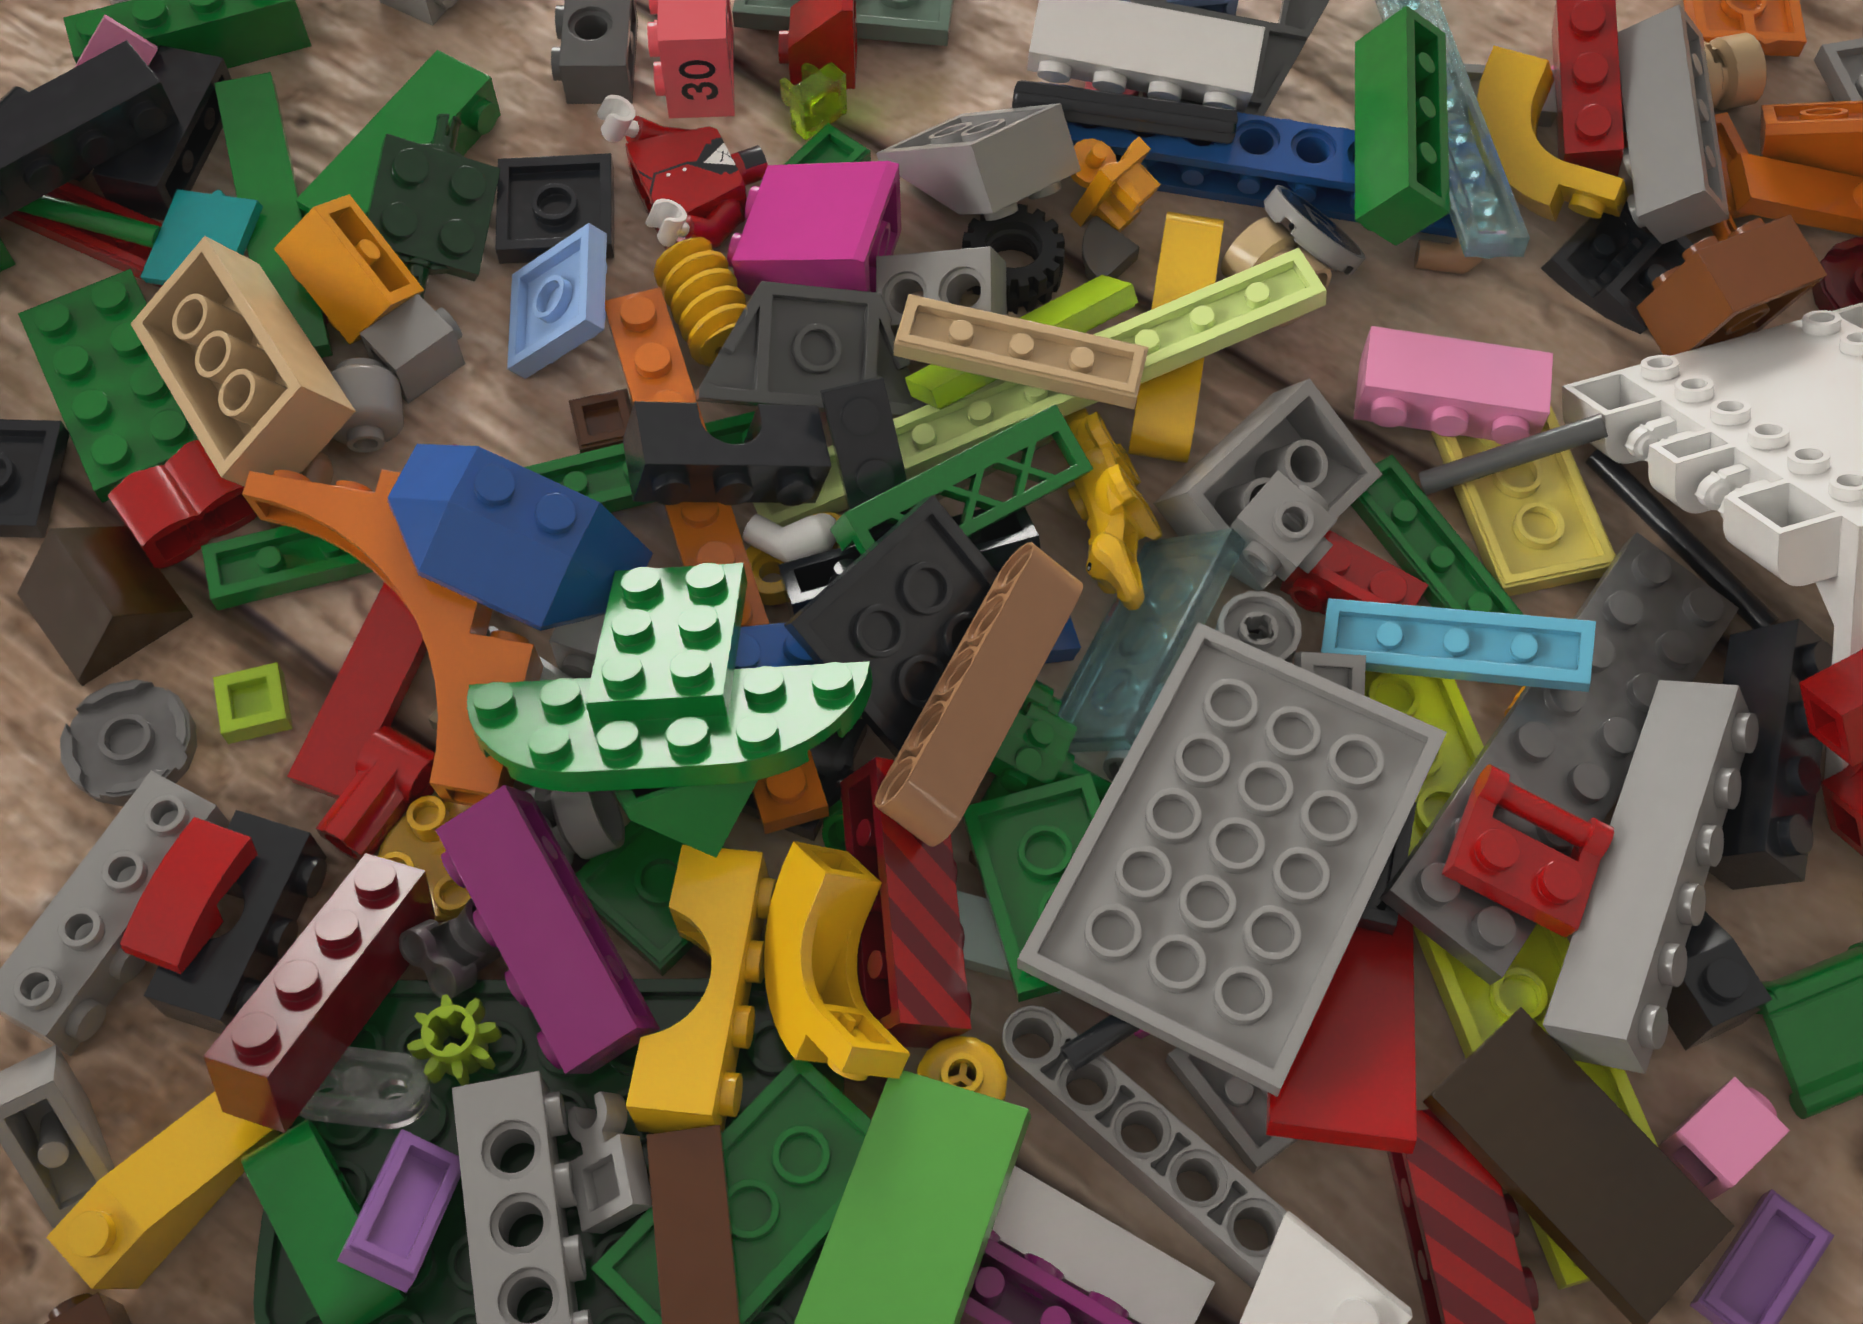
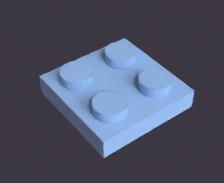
[507,223,607,379]

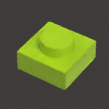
[213,662,293,744]

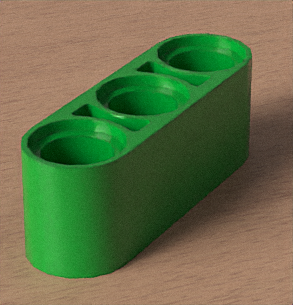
[241,1118,407,1324]

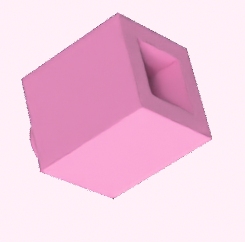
[1658,1077,1790,1201]

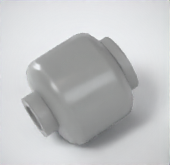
[331,357,404,453]

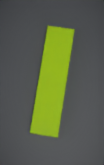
[905,275,1138,410]

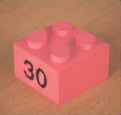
[647,0,735,118]

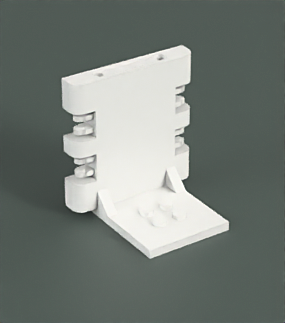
[1562,302,1863,799]

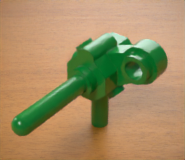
[965,679,1112,830]

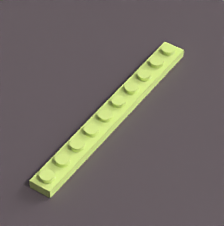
[753,248,1327,527]

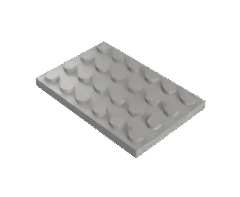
[1017,622,1447,1097]

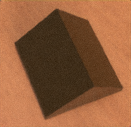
[17,526,193,686]

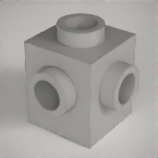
[1226,470,1337,581]

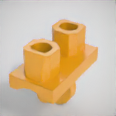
[1070,137,1161,232]

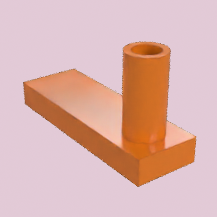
[1727,152,1863,237]

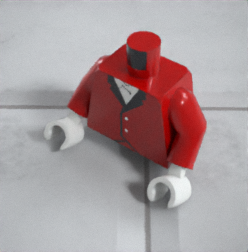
[597,95,768,250]

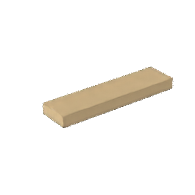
[893,294,1149,409]

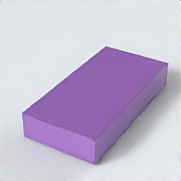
[337,1129,461,1293]
[1690,1189,1834,1324]

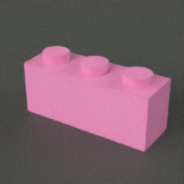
[1353,326,1553,445]

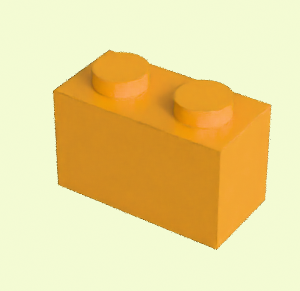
[274,194,424,345]

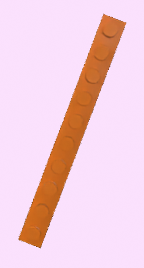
[605,287,829,834]

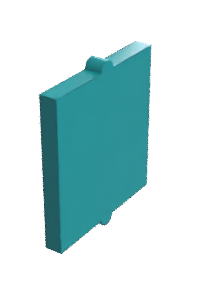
[140,189,263,285]

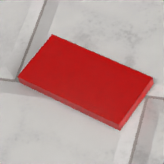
[1266,914,1417,1154]

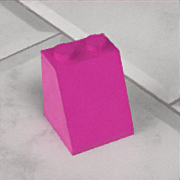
[727,161,902,295]

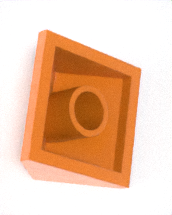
[1760,100,1863,177]

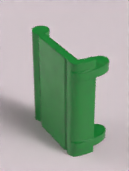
[1755,940,1863,1119]

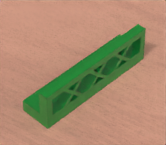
[830,404,1093,555]

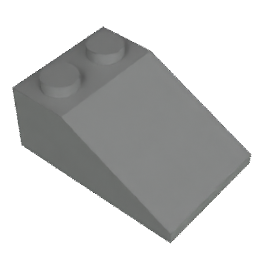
[876,103,1081,221]

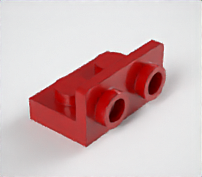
[1280,530,1428,616]

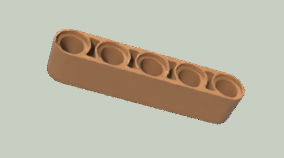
[874,542,1083,847]

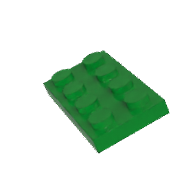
[18,269,199,503]
[591,1059,871,1324]

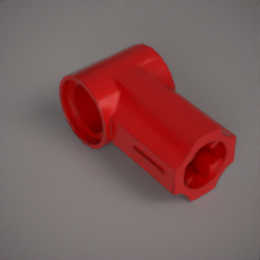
[315,726,435,861]

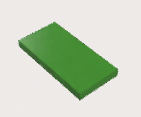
[794,1070,1031,1324]

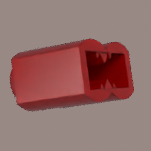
[108,440,257,569]

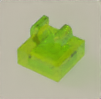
[779,62,847,141]

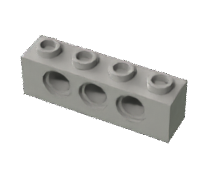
[452,1071,593,1324]

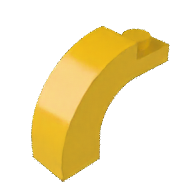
[1476,45,1628,222]
[764,841,910,1081]

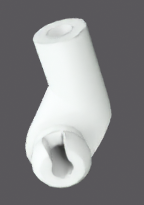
[742,513,837,563]

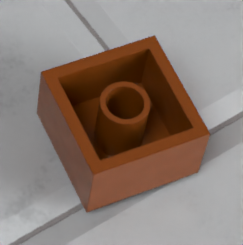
[1636,214,1827,356]

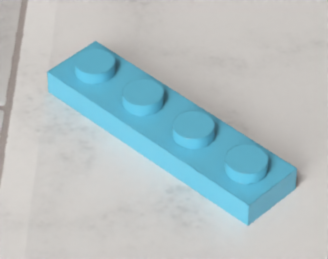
[1321,598,1596,692]

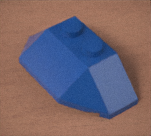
[387,444,653,631]

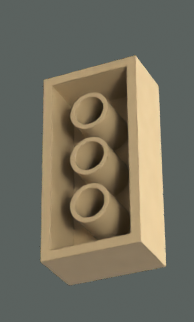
[131,236,356,487]

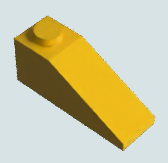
[46,1091,280,1289]

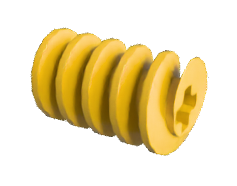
[653,237,746,367]

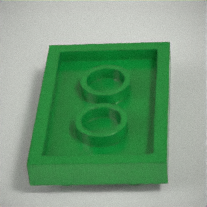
[962,773,1101,1002]

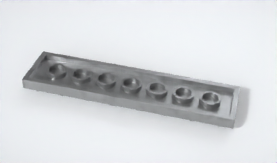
[1379,532,1739,985]

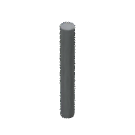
[1418,413,1608,495]

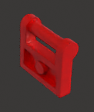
[1442,764,1614,938]

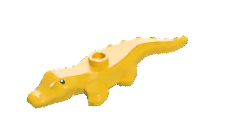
[1064,407,1163,611]

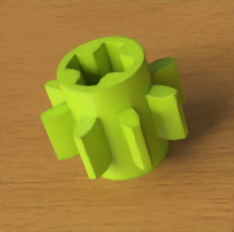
[407,994,502,1086]

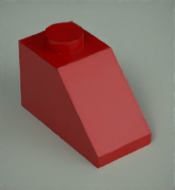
[778,0,858,89]

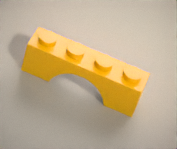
[626,845,777,1133]

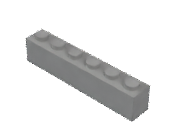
[1543,680,1759,1074]

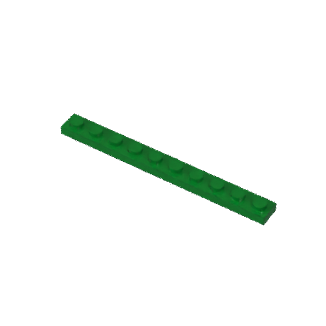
[201,411,755,610]

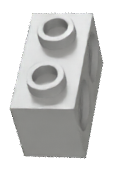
[876,246,1007,337]

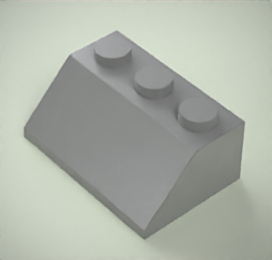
[1153,378,1382,591]

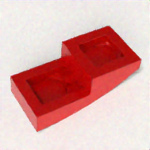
[120,817,258,974]

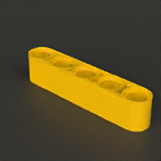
[1128,211,1224,463]

